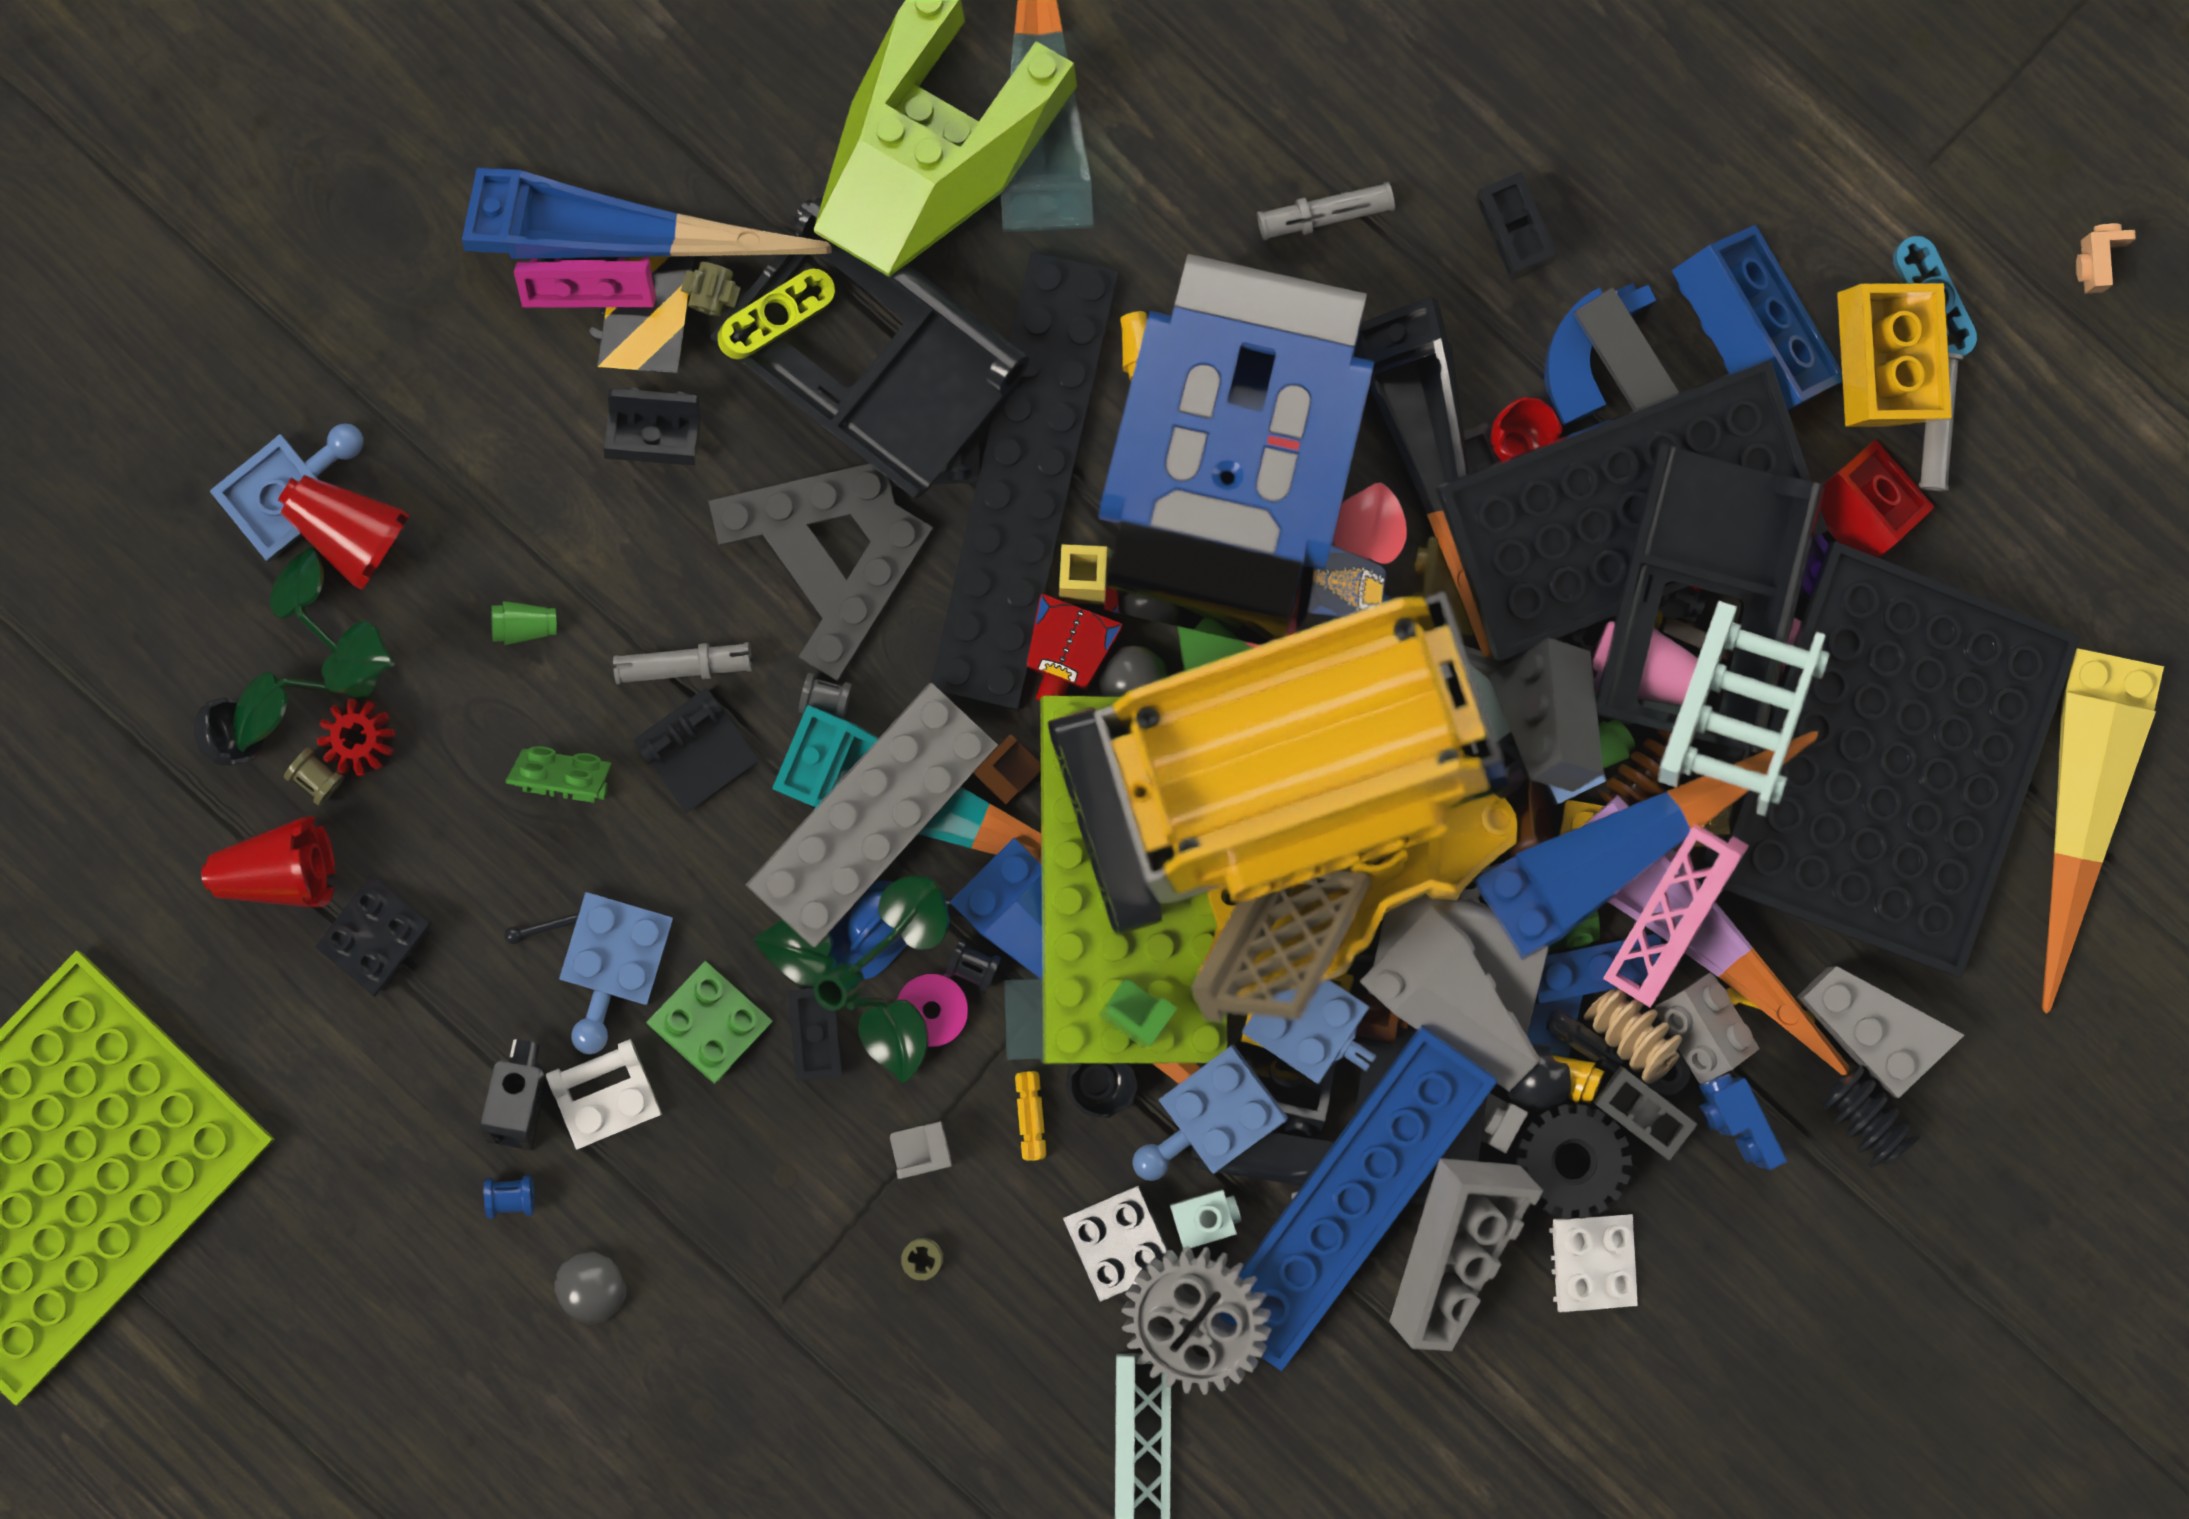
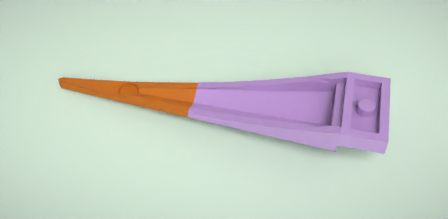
[1581,795,1850,1076]

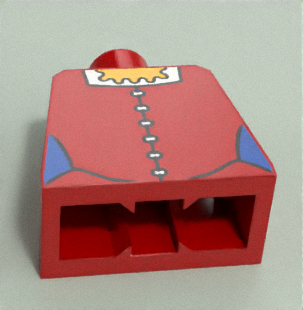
[1027,594,1124,701]

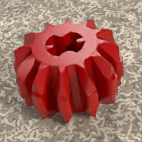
[317,699,396,776]

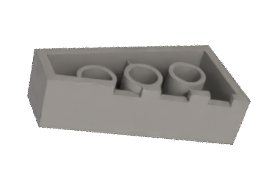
[1389,1158,1543,1351]

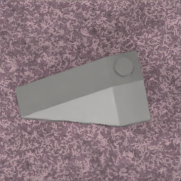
[1360,904,1540,1091]

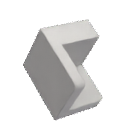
[890,1121,953,1179]

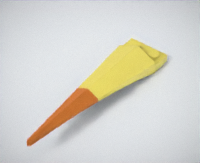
[2042,648,2164,1014]

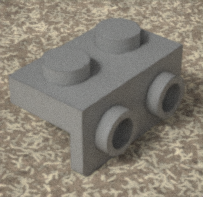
[1654,972,1760,1084]

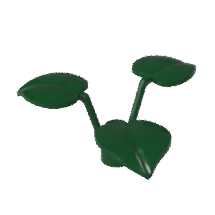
[233,548,395,752]
[754,875,950,1084]

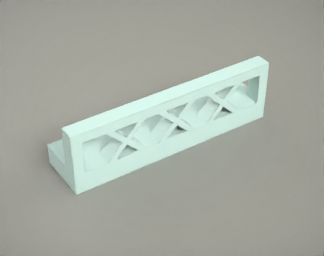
[1115,1353,1171,1519]

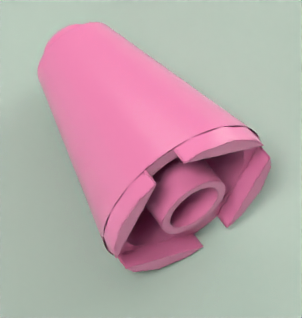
[1591,621,1699,706]

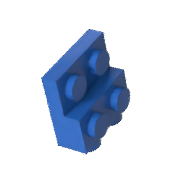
[1698,1074,1787,1170]

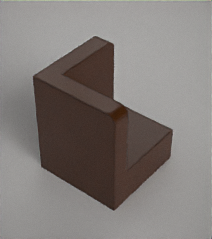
[973,734,1041,806]

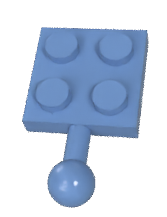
[210,423,364,562]
[559,892,673,1054]
[1133,1044,1288,1181]

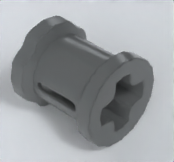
[798,673,852,719]

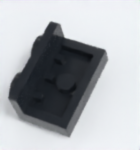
[603,387,701,466]

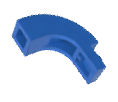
[1544,283,1656,429]

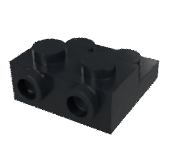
[1244,1044,1336,1138]

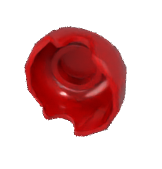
[1491,396,1562,461]

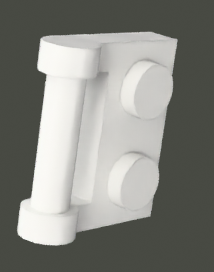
[546,1039,662,1150]

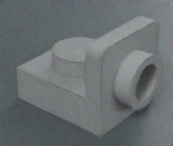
[1481,1093,1528,1153]

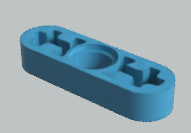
[1893,236,1977,357]

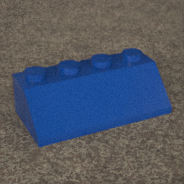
[1671,225,1843,413]

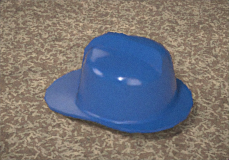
[829,880,907,979]

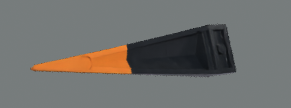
[1356,296,1493,659]

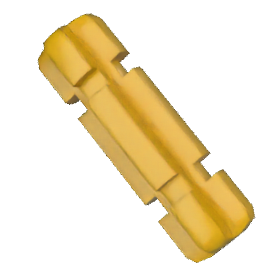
[1015,1071,1047,1161]

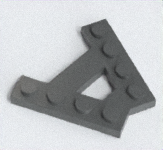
[708,463,933,682]

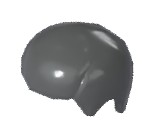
[1097,645,1171,697]
[554,1251,627,1325]

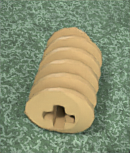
[1583,988,1682,1084]

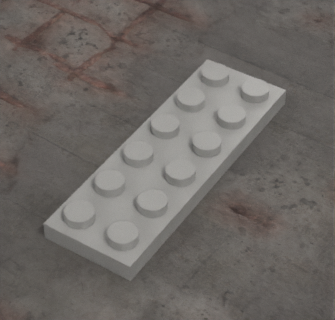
[745,683,997,947]

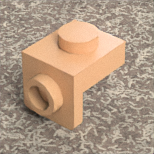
[2076,223,2136,293]

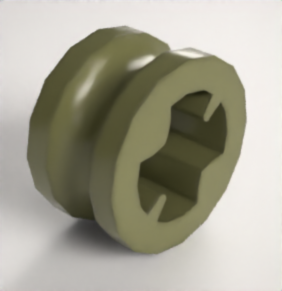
[901,1238,943,1280]

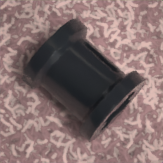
[944,938,1002,994]

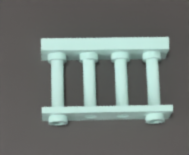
[1659,601,1830,816]

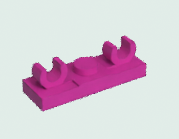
[514,257,656,307]

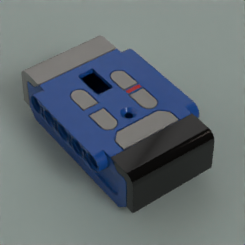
[1099,254,1375,646]

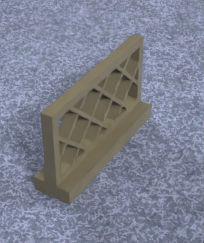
[1191,871,1371,1022]

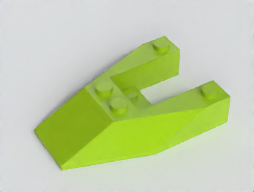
[814,0,1077,277]

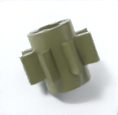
[681,262,741,316]

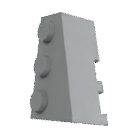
[1795,966,1964,1098]

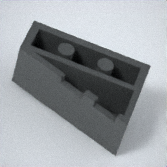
[1489,638,1604,792]

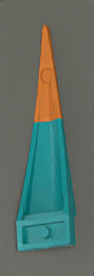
[772,705,1042,865]

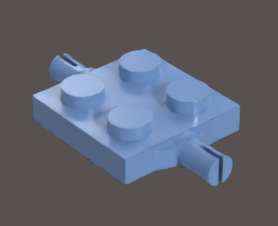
[1242,980,1377,1084]

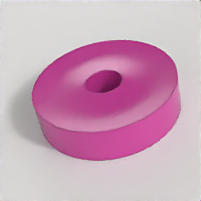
[897,974,968,1047]

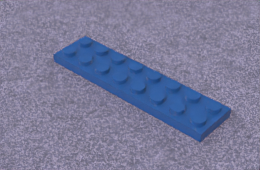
[1219,1025,1497,1371]

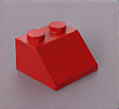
[1821,439,1935,558]

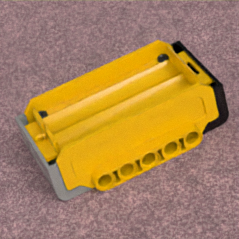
[1094,592,1510,903]

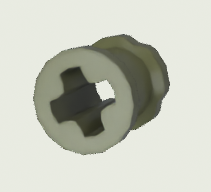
[283,747,345,806]

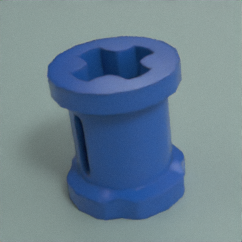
[484,1175,535,1219]

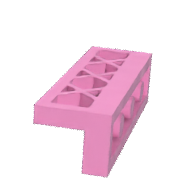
[1603,824,1749,1007]

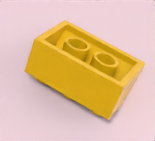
[1837,283,1952,427]

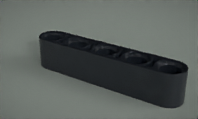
[1048,707,1162,936]

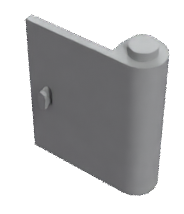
[1368,894,1548,1036]

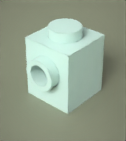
[1170,1189,1242,1250]

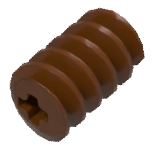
[1597,729,1694,807]

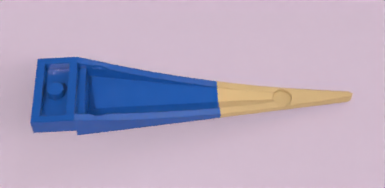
[462,168,832,259]

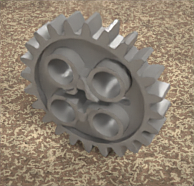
[1122,1246,1271,1395]

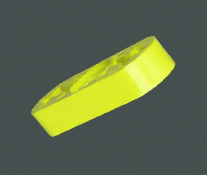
[717,269,835,359]

